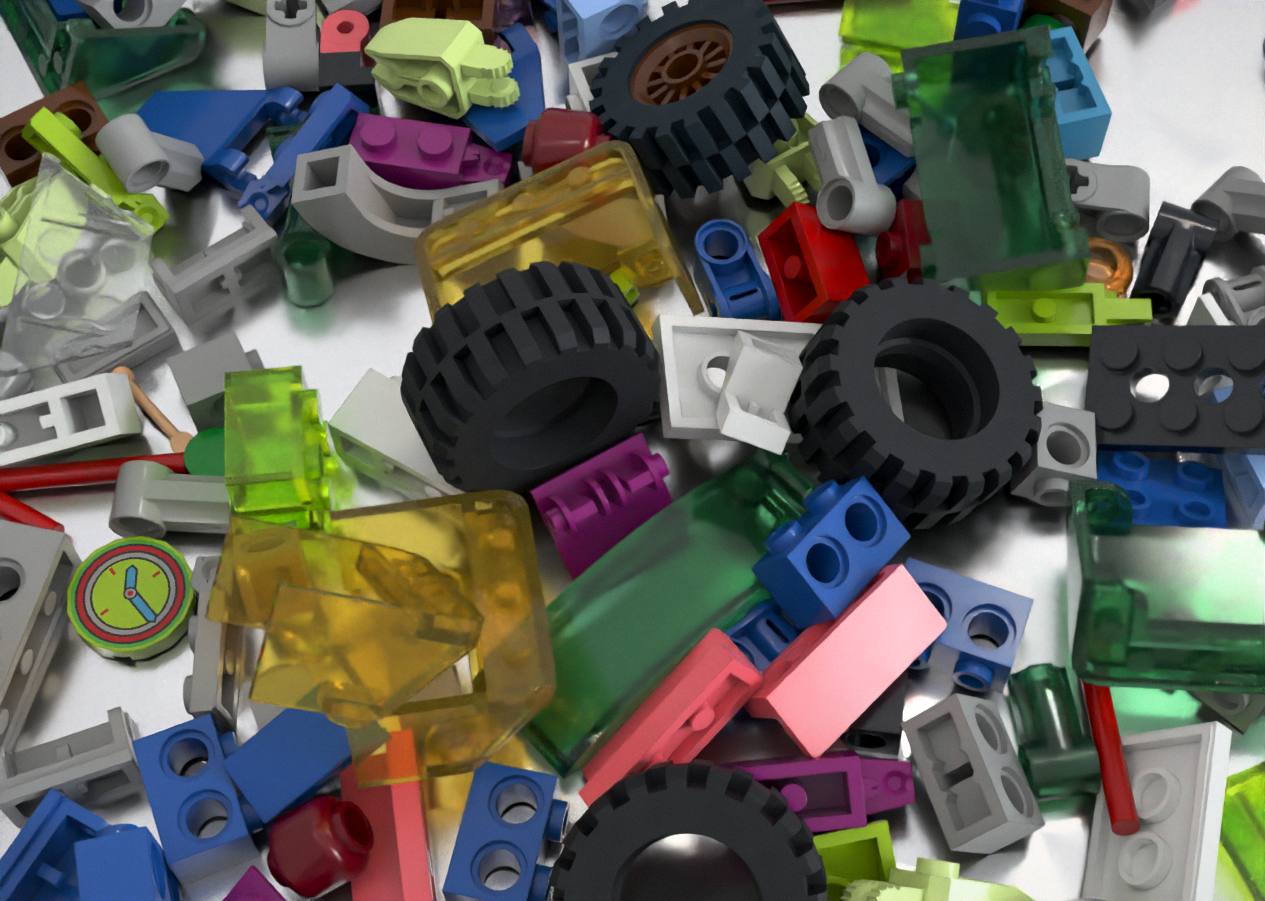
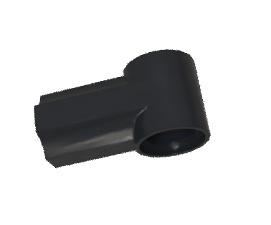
[1129,200,1220,320]

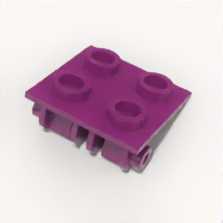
[529,432,692,603]

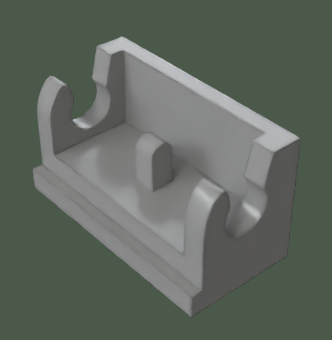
[148,204,287,327]
[0,706,144,827]

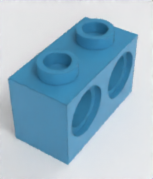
[1007,26,1112,168]

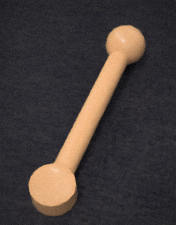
[111,366,193,453]

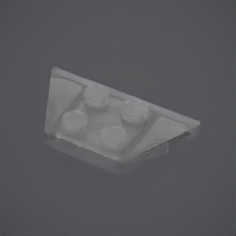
[0,152,154,378]

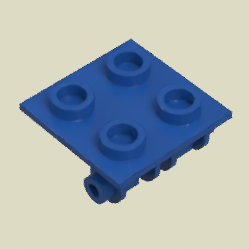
[1088,450,1228,566]

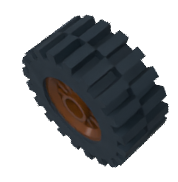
[589,0,810,199]

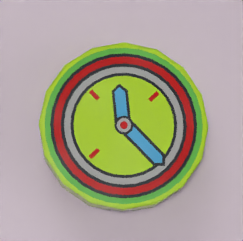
[67,536,198,660]

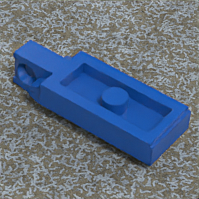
[237,83,370,227]

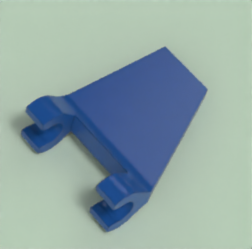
[459,22,545,153]
[135,86,309,195]

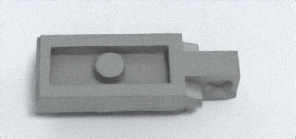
[183,554,244,734]

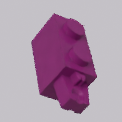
[348,113,513,192]
[719,749,915,832]

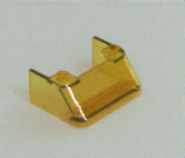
[414,140,705,324]
[329,489,557,789]
[205,514,485,729]

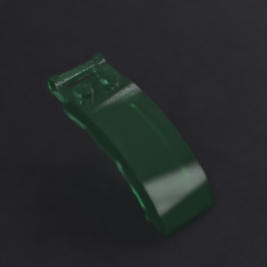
[478,448,817,780]

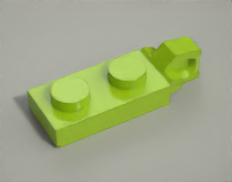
[21,106,170,243]
[981,282,1153,347]

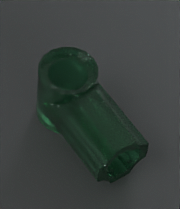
[274,191,336,306]
[1007,663,1101,802]

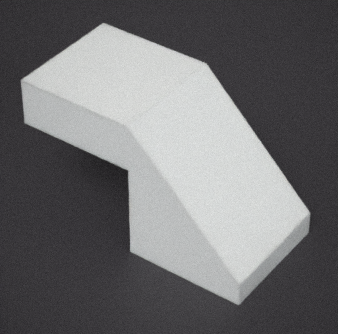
[715,330,803,455]

